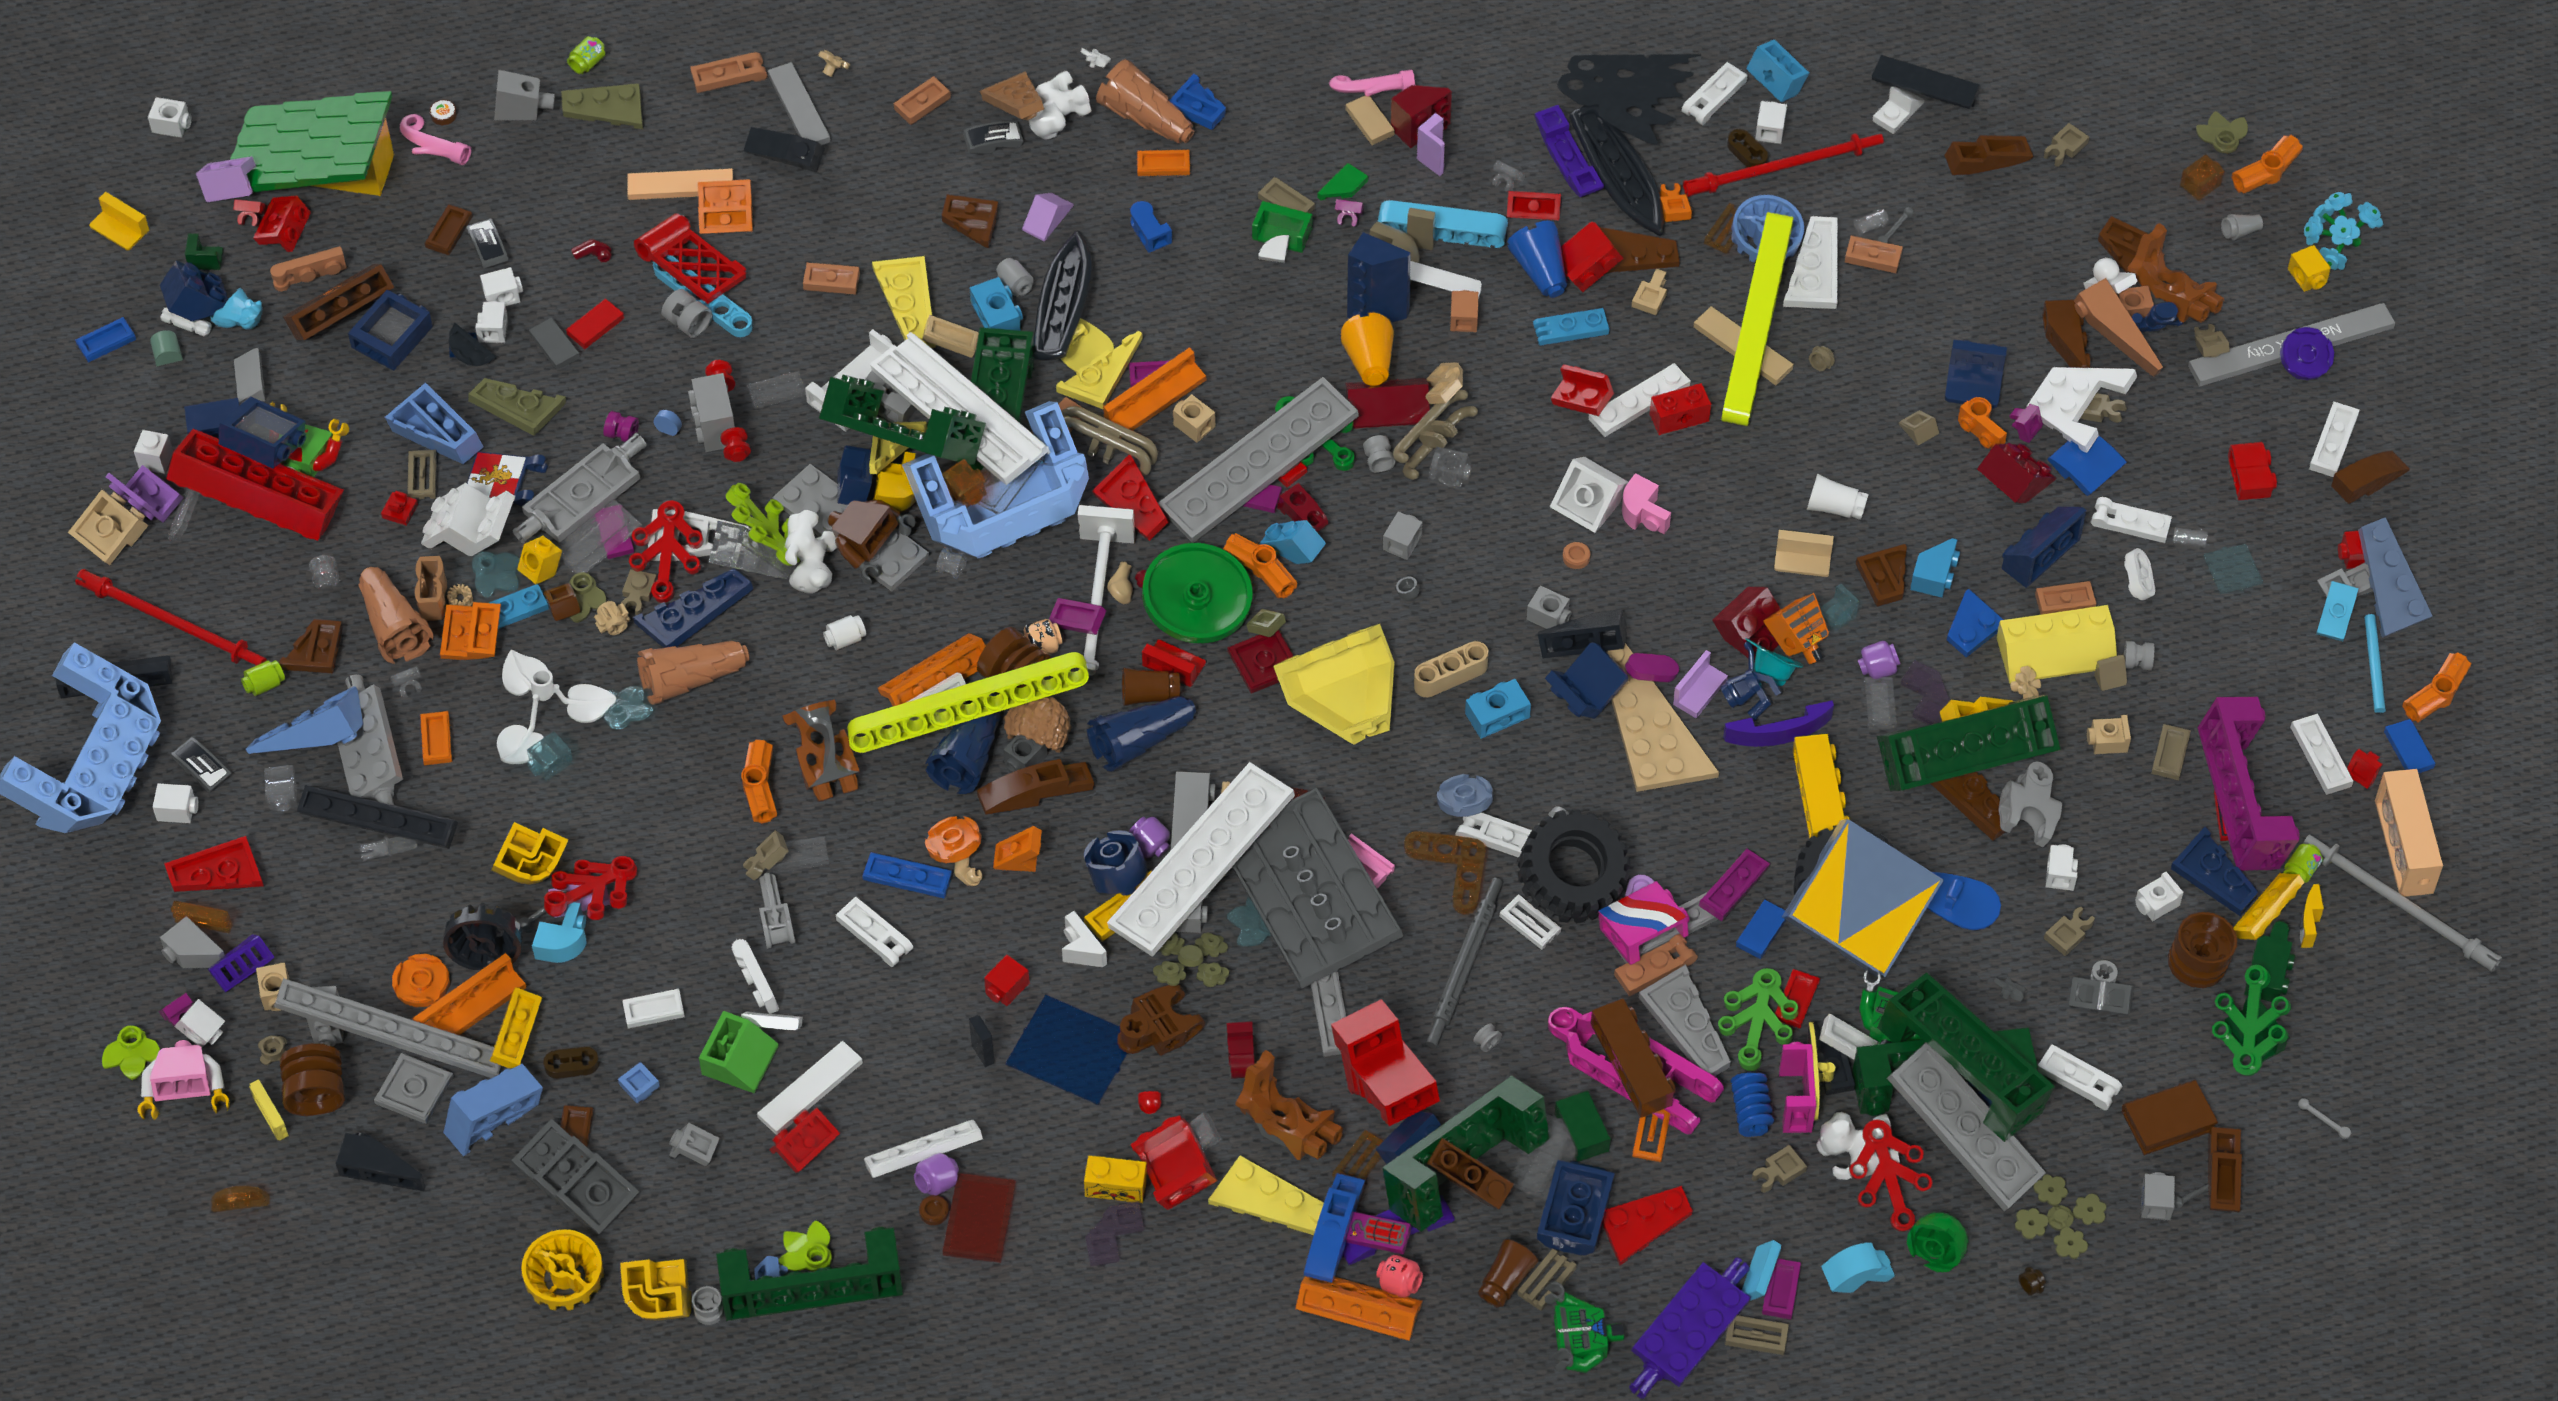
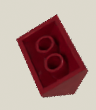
[1345,378,1430,429]

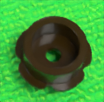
[2018,1267,2046,1296]

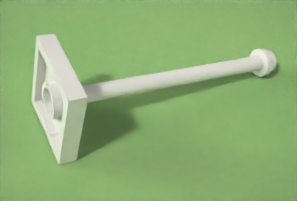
[1078,505,1136,675]

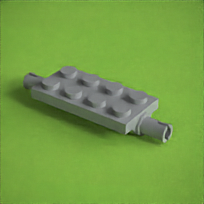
[513,433,647,543]
[337,675,403,806]

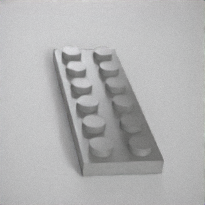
[773,464,929,592]
[1887,1042,2046,1211]

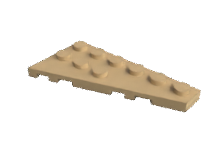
[1605,643,1719,792]

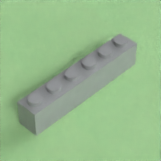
[1171,772,1215,933]

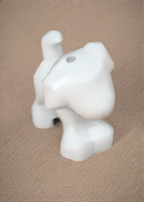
[1028,71,1091,140]
[785,510,837,594]
[1817,1112,1900,1180]

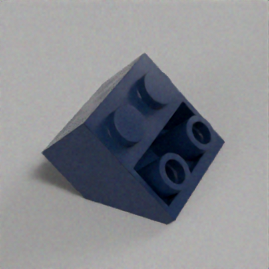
[160,260,229,321]
[1376,1111,1441,1165]

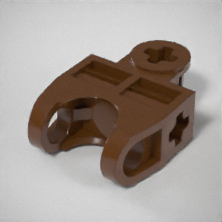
[1117,985,1205,1056]

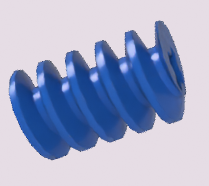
[1730,1073,1774,1137]

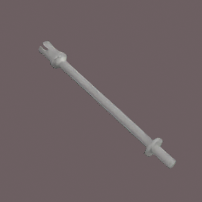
[2303,834,2502,972]

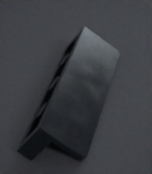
[1871,55,1980,109]
[56,655,172,699]

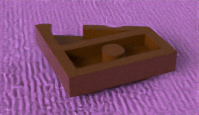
[942,194,999,248]
[2098,216,2148,273]
[1855,544,1907,607]
[279,619,343,674]

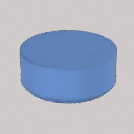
[654,410,682,436]

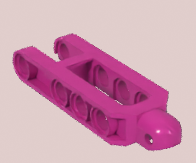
[1548,1007,1724,1134]

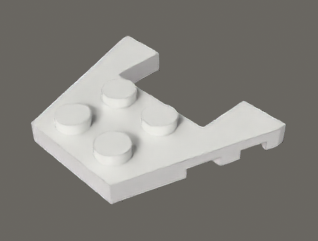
[2027,367,2137,453]

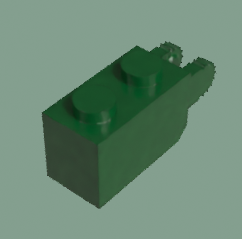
[2244,921,2295,1002]

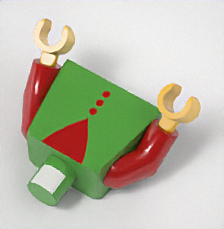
[269,402,349,477]

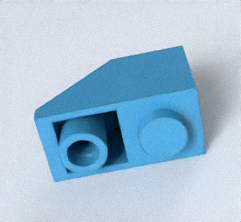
[1259,520,1326,564]
[1910,538,1960,597]

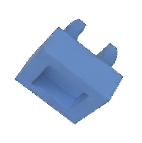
[618,1062,660,1103]
[754,1256,788,1280]

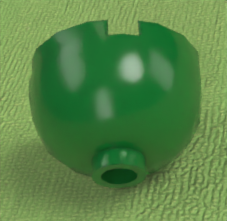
[1907,1212,1968,1272]

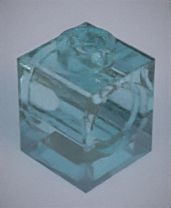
[527,731,573,781]

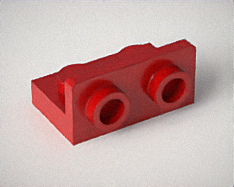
[253,195,311,252]
[1551,365,1614,416]
[769,1108,840,1173]

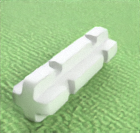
[161,307,212,336]

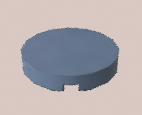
[1437,774,1493,817]

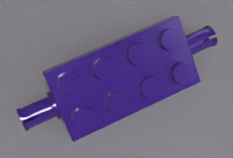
[1629,1258,1751,1399]

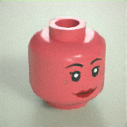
[1377,1255,1423,1298]

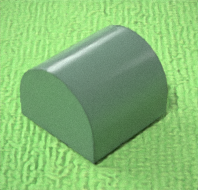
[150,331,183,366]

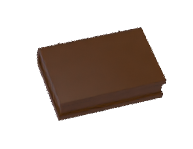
[2122,1080,2218,1155]

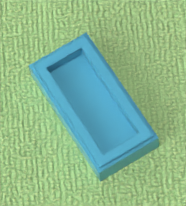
[1742,1240,1781,1301]

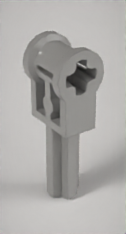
[759,873,795,949]

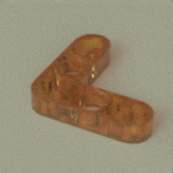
[1404,831,1486,915]

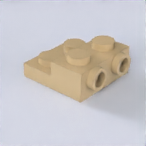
[68,490,148,565]

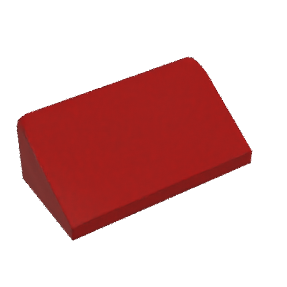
[1507,191,1561,220]

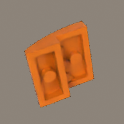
[698,179,752,234]
[440,602,501,660]

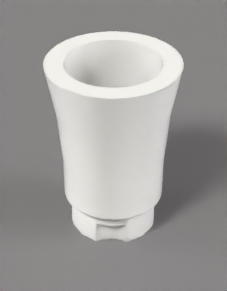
[1807,474,1868,520]

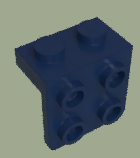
[1945,340,2007,409]
[1545,643,1628,719]

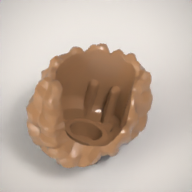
[1004,697,1071,753]

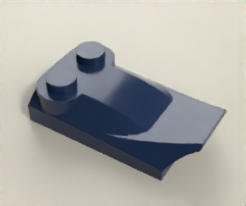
[1537,1160,1615,1256]

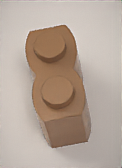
[415,556,447,621]

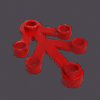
[629,500,704,603]
[544,856,637,920]
[1849,1120,1932,1232]

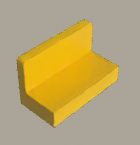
[89,192,150,250]

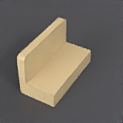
[1774,530,1834,577]

